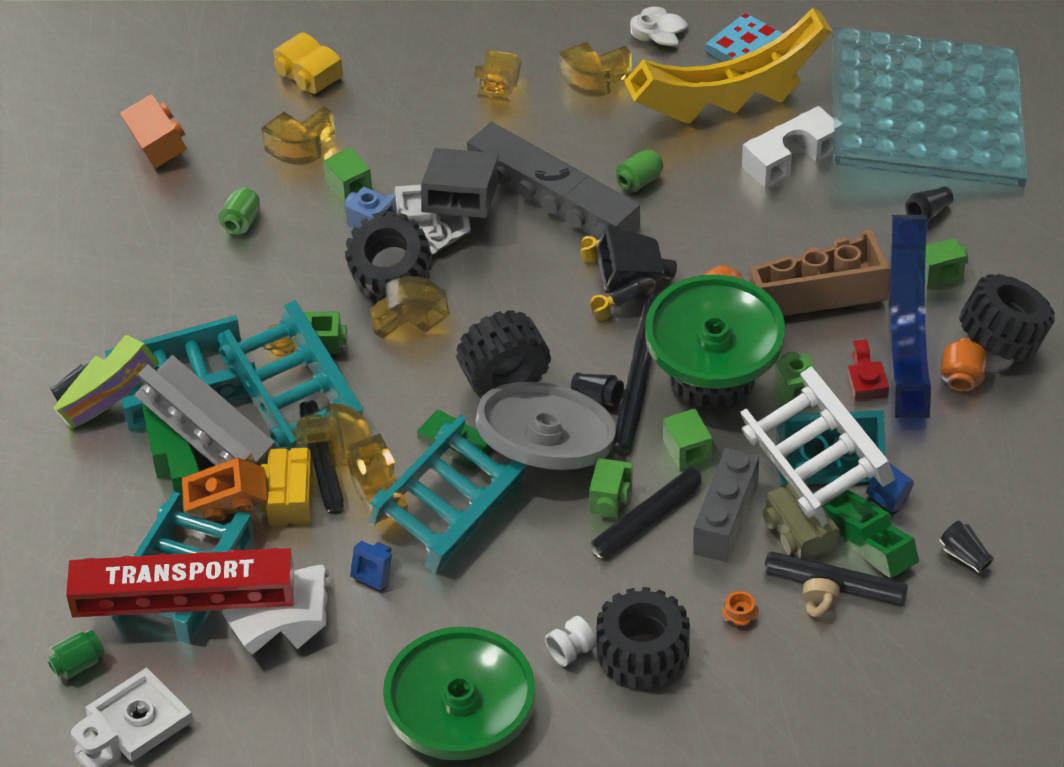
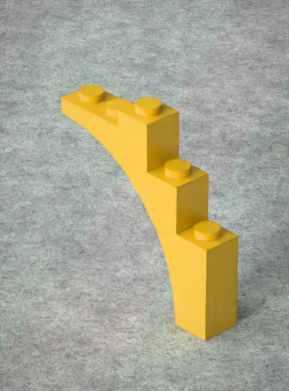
[624,8,832,125]

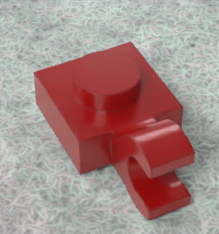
[847,339,889,400]

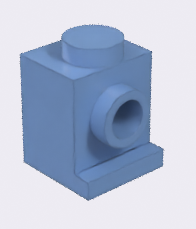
[344,187,397,228]

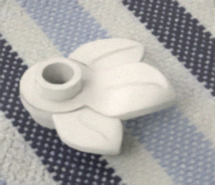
[630,6,689,46]

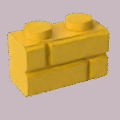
[259,448,313,526]

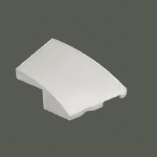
[394,185,471,255]
[221,565,329,655]

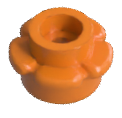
[722,591,759,625]

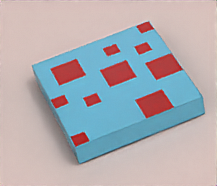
[706,13,783,62]

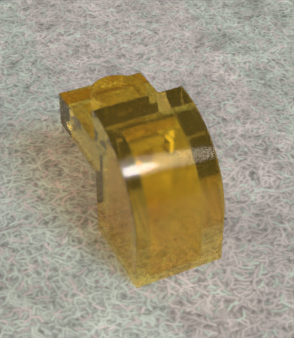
[559,42,632,96]
[474,49,522,103]
[261,106,335,164]
[370,276,450,339]
[293,403,374,467]
[347,433,408,522]

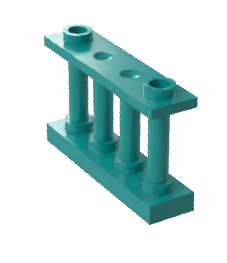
[219,300,364,451]
[105,315,257,431]
[369,414,527,574]
[112,491,255,645]

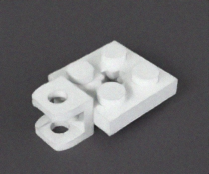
[71,667,193,767]

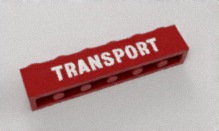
[66,548,294,618]

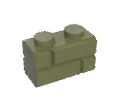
[763,481,839,561]

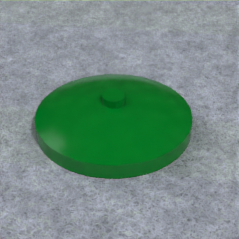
[645,274,785,388]
[383,627,535,760]

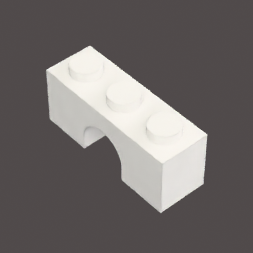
[742,106,843,188]

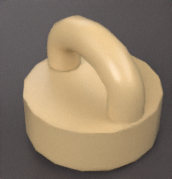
[802,578,840,617]

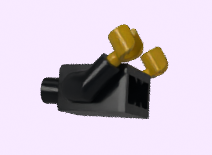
[580,225,677,322]

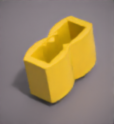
[273,32,343,94]

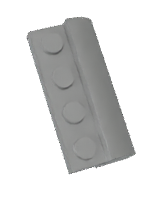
[134,355,277,466]

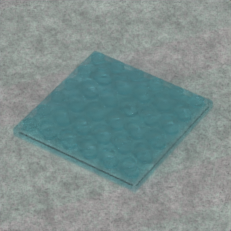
[832,27,1027,188]

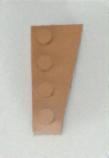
[749,228,889,316]

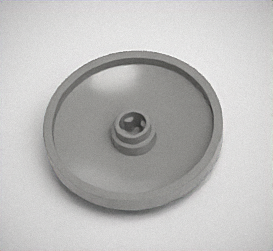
[475,382,616,470]

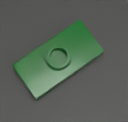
[417,409,492,468]

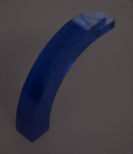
[889,215,931,418]

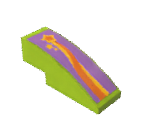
[53,334,159,428]

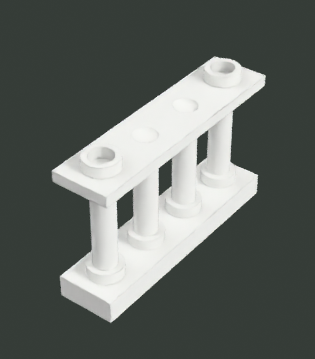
[740,366,895,527]

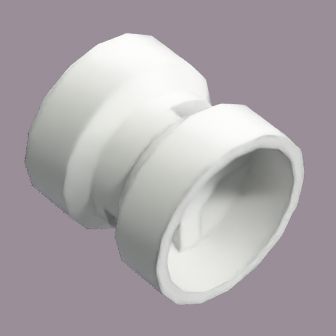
[545,616,597,666]

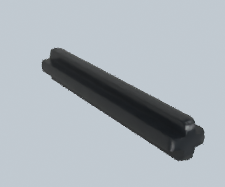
[299,400,344,512]
[591,467,702,558]
[764,551,908,604]

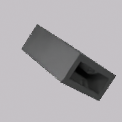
[421,148,499,218]

